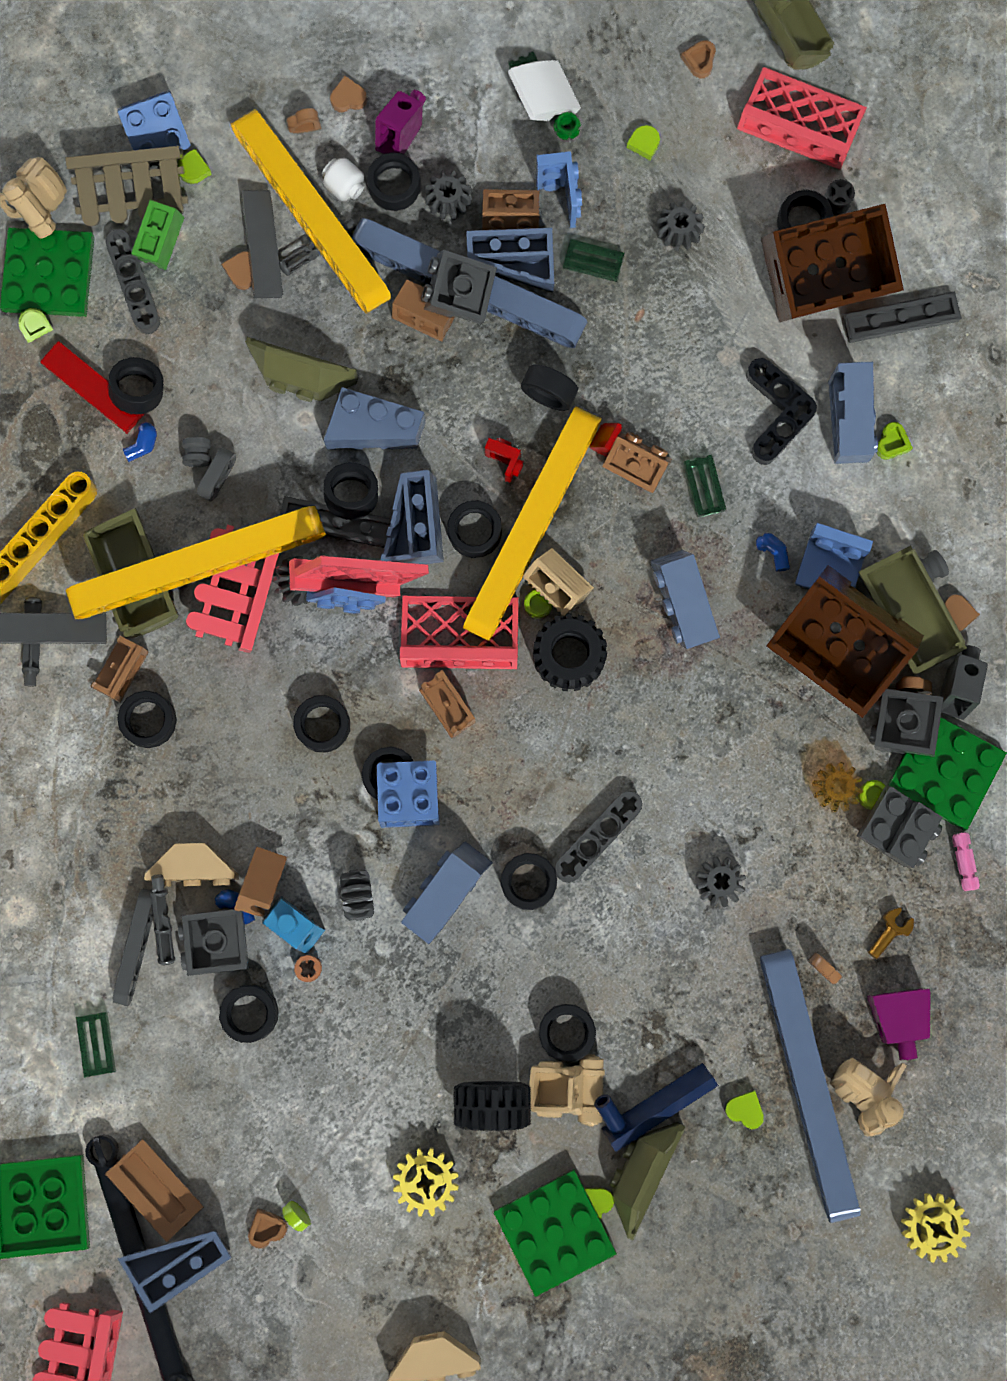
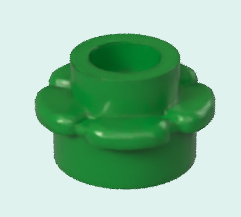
[553,112,581,140]

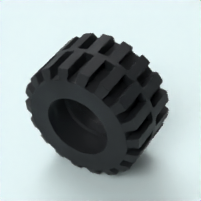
[533,613,607,692]
[454,1081,531,1131]

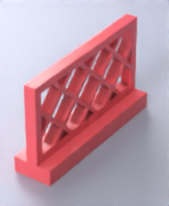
[737,67,867,170]
[289,556,429,598]
[400,596,518,669]

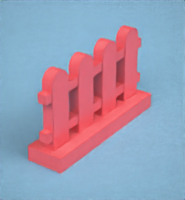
[186,524,279,653]
[32,1302,123,1381]

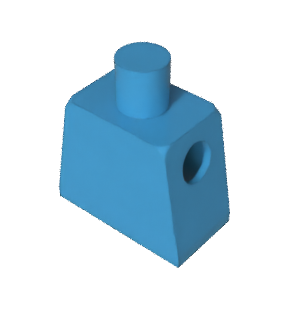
[262,896,325,954]

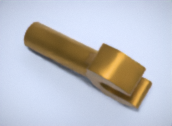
[868,908,914,960]

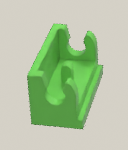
[131,200,185,270]

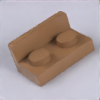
[482,189,539,230]
[602,432,672,493]

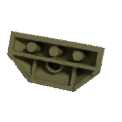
[245,336,358,402]
[609,1122,686,1241]

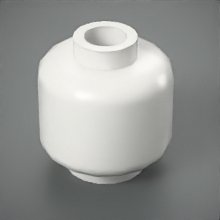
[322,158,364,201]

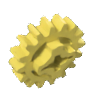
[393,1148,459,1217]
[901,1193,971,1263]

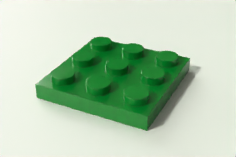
[0,228,95,317]
[887,717,1007,831]
[0,1154,90,1259]
[493,1169,617,1297]

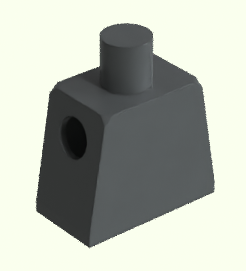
[940,645,988,720]

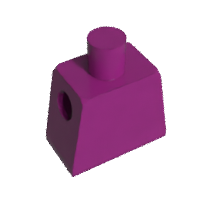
[375,90,426,154]
[867,988,930,1060]

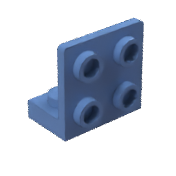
[117,90,191,150]
[536,151,582,228]
[795,523,873,589]
[306,588,386,614]
[377,761,440,828]

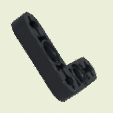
[746,358,817,465]

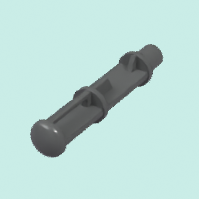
[279,219,357,276]
[22,597,42,687]
[150,874,176,965]

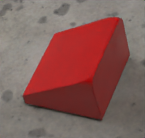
[590,423,622,457]

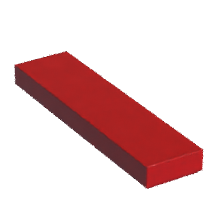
[40,341,146,434]

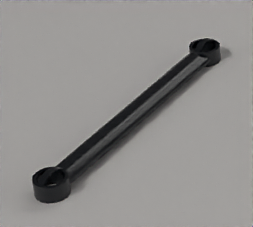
[85,1134,194,1381]

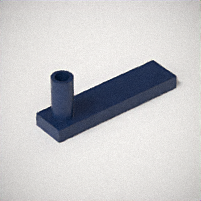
[594,1063,718,1152]

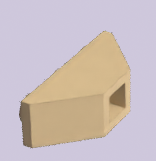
[144,843,239,887]
[388,1331,481,1381]

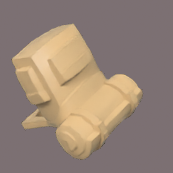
[0,157,67,239]
[529,1054,605,1126]
[829,1058,907,1137]

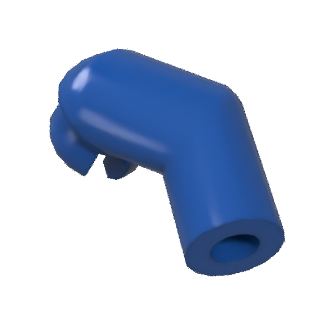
[123,422,157,462]
[756,533,790,572]
[215,889,255,925]

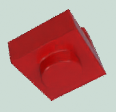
[484,438,524,483]

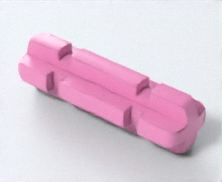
[952,832,980,891]

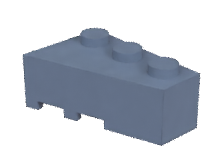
[466,228,554,292]
[828,361,878,464]
[324,387,426,450]
[380,470,444,564]
[650,550,720,649]
[401,841,493,944]
[117,1231,232,1313]

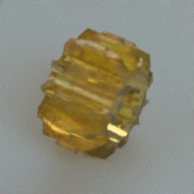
[812,762,864,813]

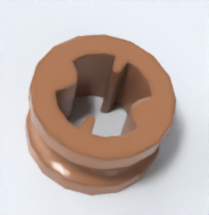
[294,955,322,982]

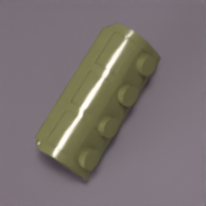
[752,0,835,70]
[83,508,179,638]
[858,545,967,676]

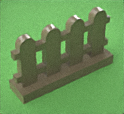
[65,146,189,226]

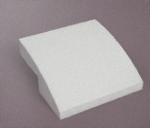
[508,60,581,121]

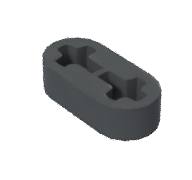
[197,447,237,501]

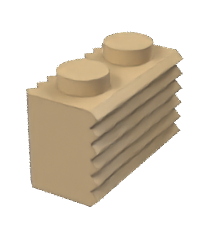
[523,548,594,616]

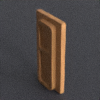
[105,1139,204,1242]

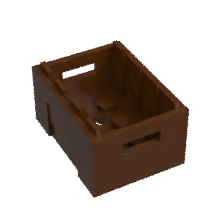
[761,204,904,323]
[766,565,924,718]

